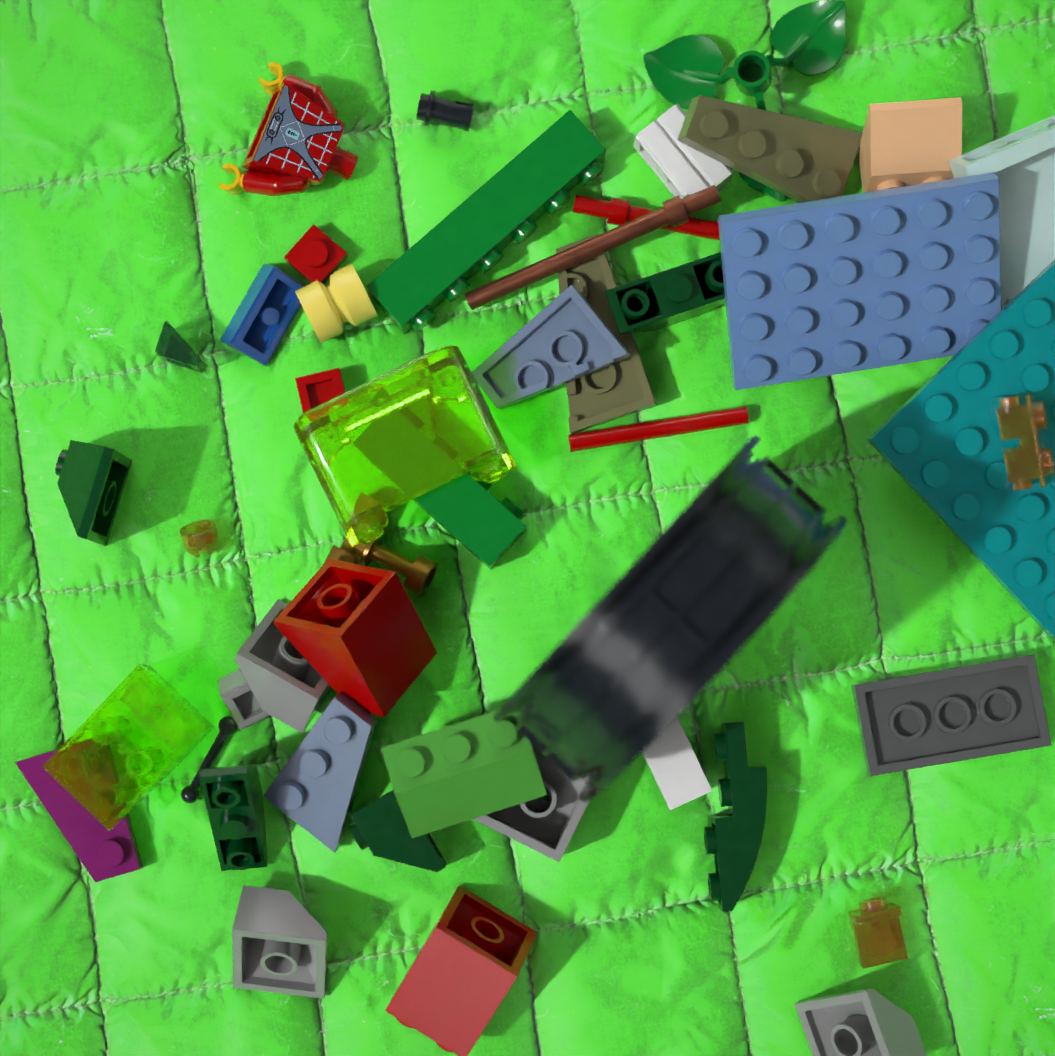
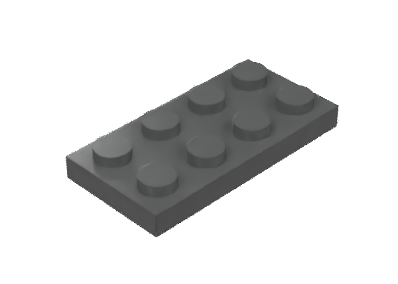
[851,655,1052,776]

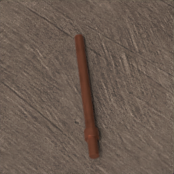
[465,185,722,310]

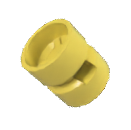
[295,263,378,344]

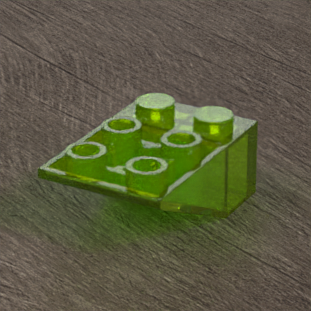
[42,664,215,831]

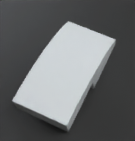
[642,718,712,810]

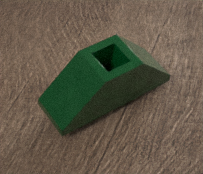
[605,252,725,335]
[199,764,267,871]

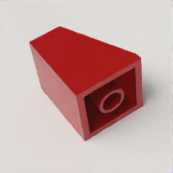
[273,559,437,717]
[385,885,537,1056]

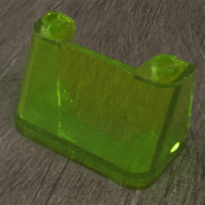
[294,345,516,547]

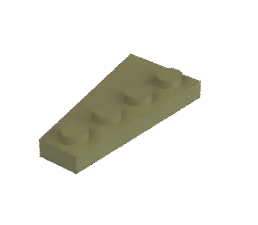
[677,95,862,203]
[556,234,657,434]

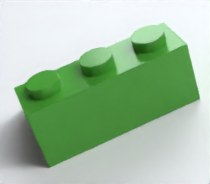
[381,710,547,838]

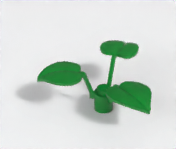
[643,0,846,201]

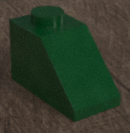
[349,790,447,872]

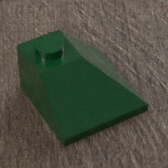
[55,440,132,546]

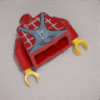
[218,62,358,196]

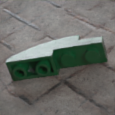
[704,722,767,912]

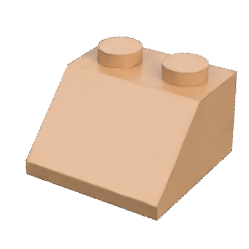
[858,97,963,193]

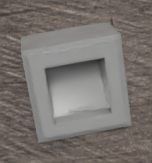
[217,669,271,730]

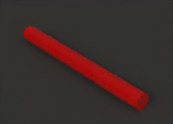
[568,406,749,452]

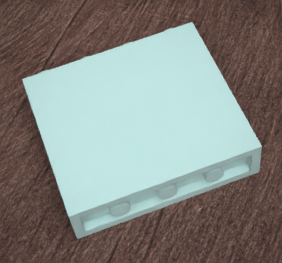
[948,115,1055,310]

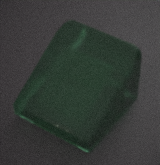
[155,321,207,373]

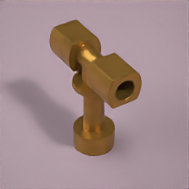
[322,493,438,596]

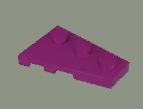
[15,736,143,882]

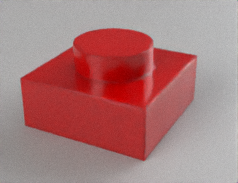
[284,224,348,284]
[295,368,351,424]

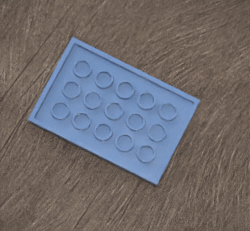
[718,172,1001,390]

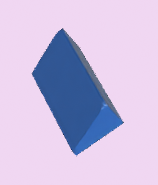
[220,264,305,366]

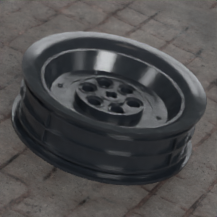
[493,434,848,803]

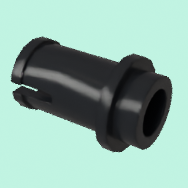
[416,90,474,132]

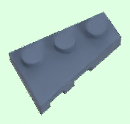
[470,285,632,410]
[263,691,377,853]

